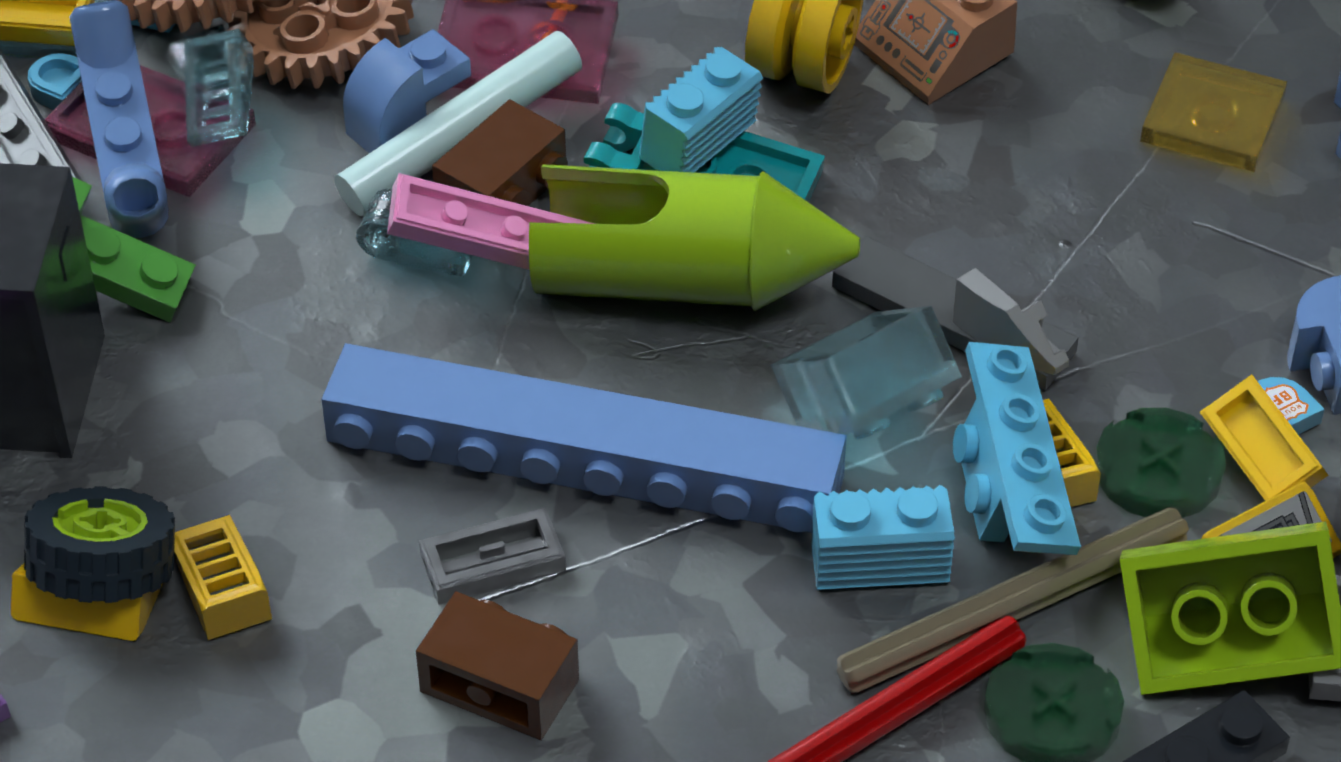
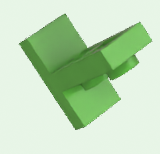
[72,177,196,323]

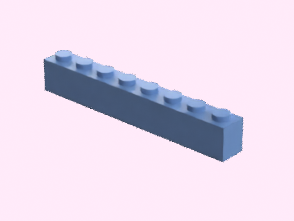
[321,343,847,533]

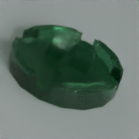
[1094,408,1226,518]
[984,643,1124,762]

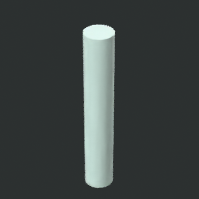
[334,31,582,216]

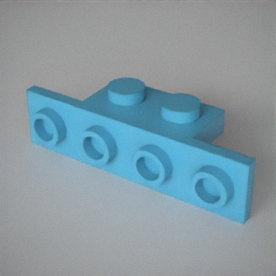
[953,342,1081,555]

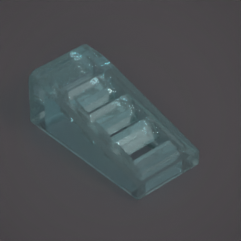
[184,28,254,147]

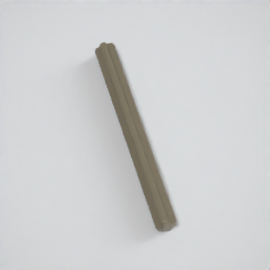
[836,507,1189,693]

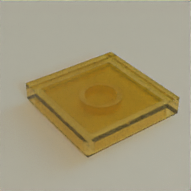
[1140,52,1288,172]

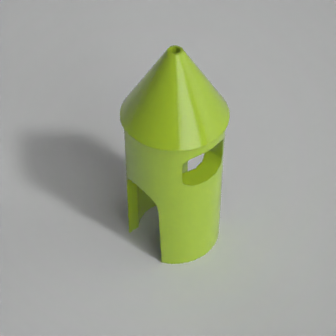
[529,164,860,312]

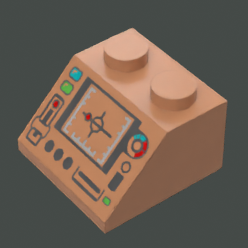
[854,0,1017,105]

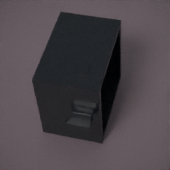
[0,163,105,458]

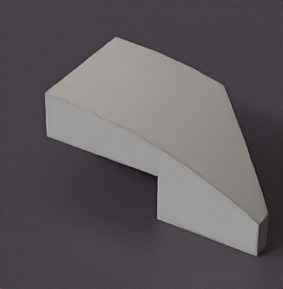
[952,268,1069,375]

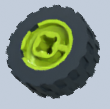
[24,486,175,603]

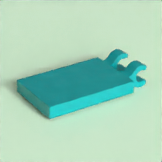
[583,103,825,202]

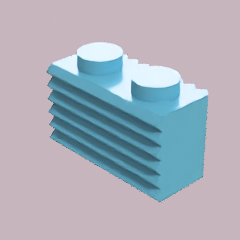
[639,47,764,172]
[811,485,955,590]

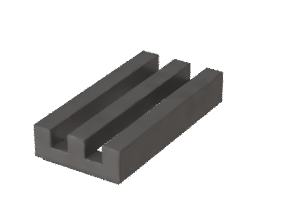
[419,507,566,605]

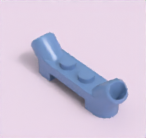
[69,0,169,238]

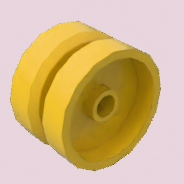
[745,0,863,94]

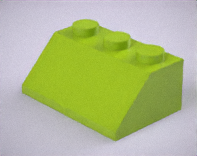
[1120,521,1341,695]

